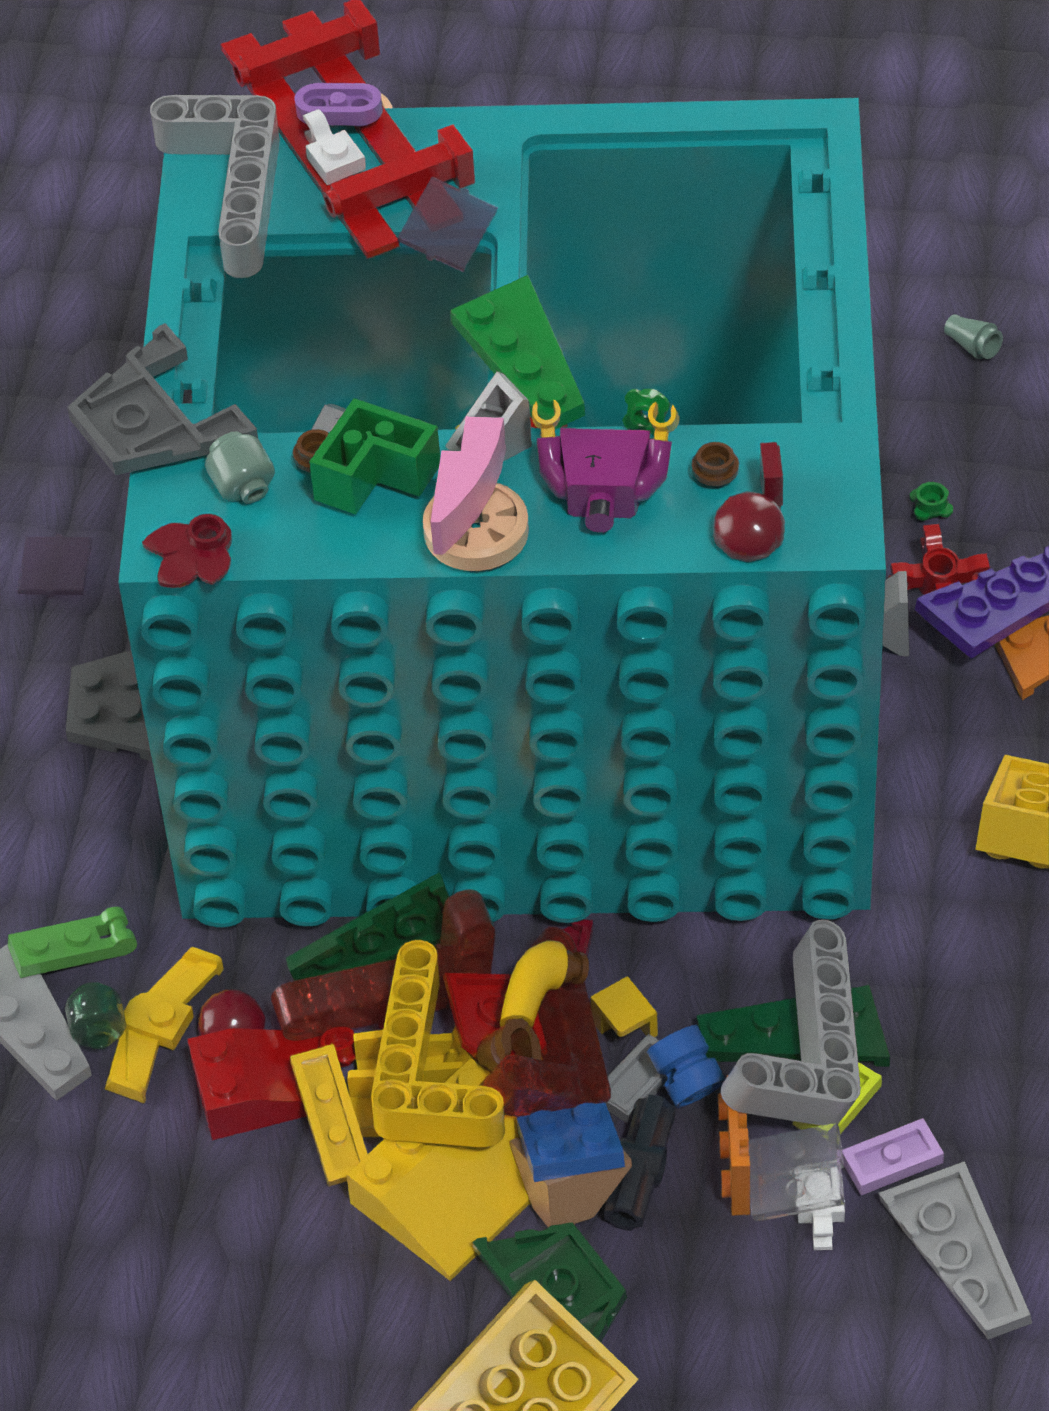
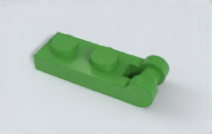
[8,907,137,978]

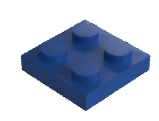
[516,1102,625,1182]

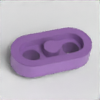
[295,83,383,126]

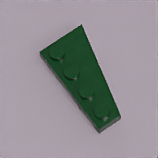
[286,872,465,995]
[696,985,890,1067]

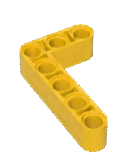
[371,940,505,1147]

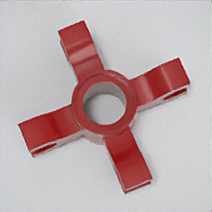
[888,524,990,595]

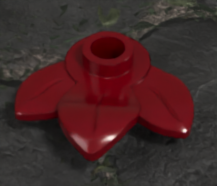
[142,514,232,588]

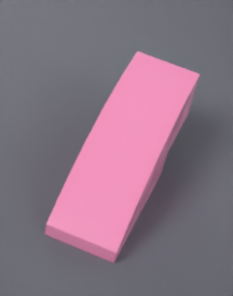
[431,416,506,555]

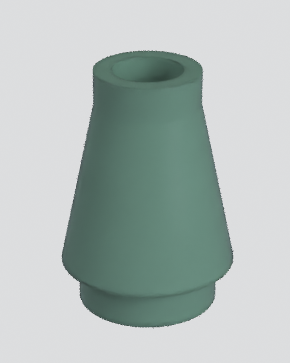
[944,314,1003,359]

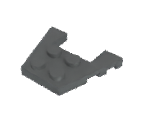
[67,323,258,475]
[66,650,152,761]

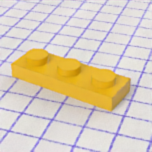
[290,1044,368,1187]

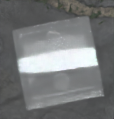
[749,1123,845,1222]

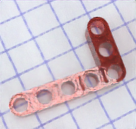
[271,889,496,1041]
[479,926,611,1117]

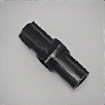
[604,1094,676,1231]

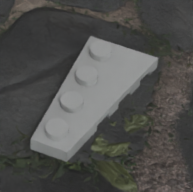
[0,944,92,1101]
[879,1161,1032,1339]

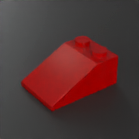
[187,1028,322,1140]

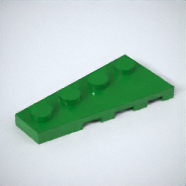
[450,275,585,430]

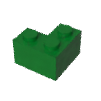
[309,398,440,514]

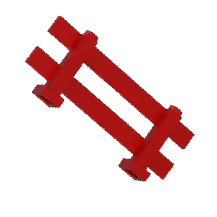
[221,0,475,259]

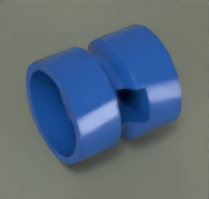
[646,1025,726,1108]

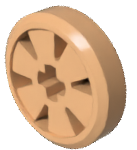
[423,483,529,571]

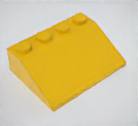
[975,755,1049,868]
[346,1058,532,1281]
[410,1280,638,1411]

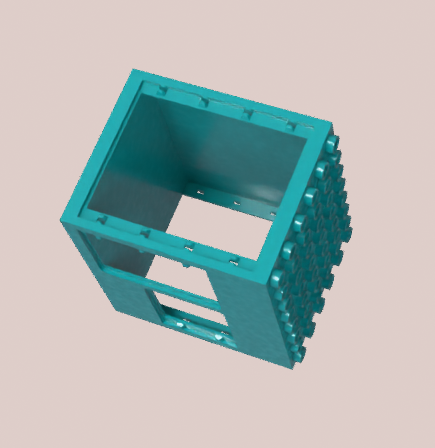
[118,98,886,927]

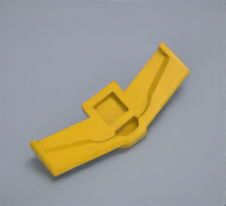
[105,947,223,1104]

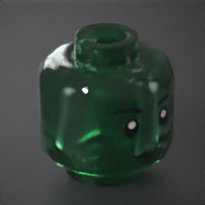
[65,982,126,1049]

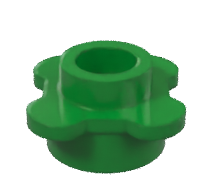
[622,388,670,436]
[910,482,953,520]

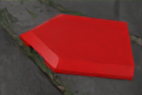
[443,973,547,1083]

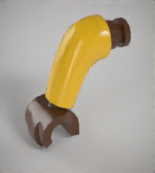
[477,941,589,1070]

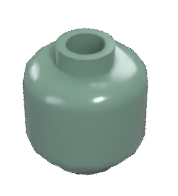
[205,431,275,504]

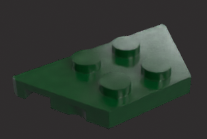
[472,1222,627,1342]

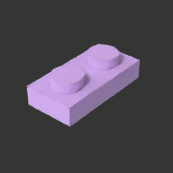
[841,1118,944,1195]

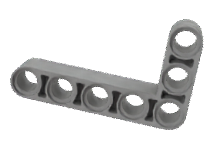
[150,95,280,278]
[721,920,861,1126]

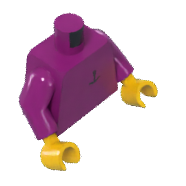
[532,400,679,532]

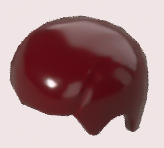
[713,491,785,563]
[197,989,266,1036]

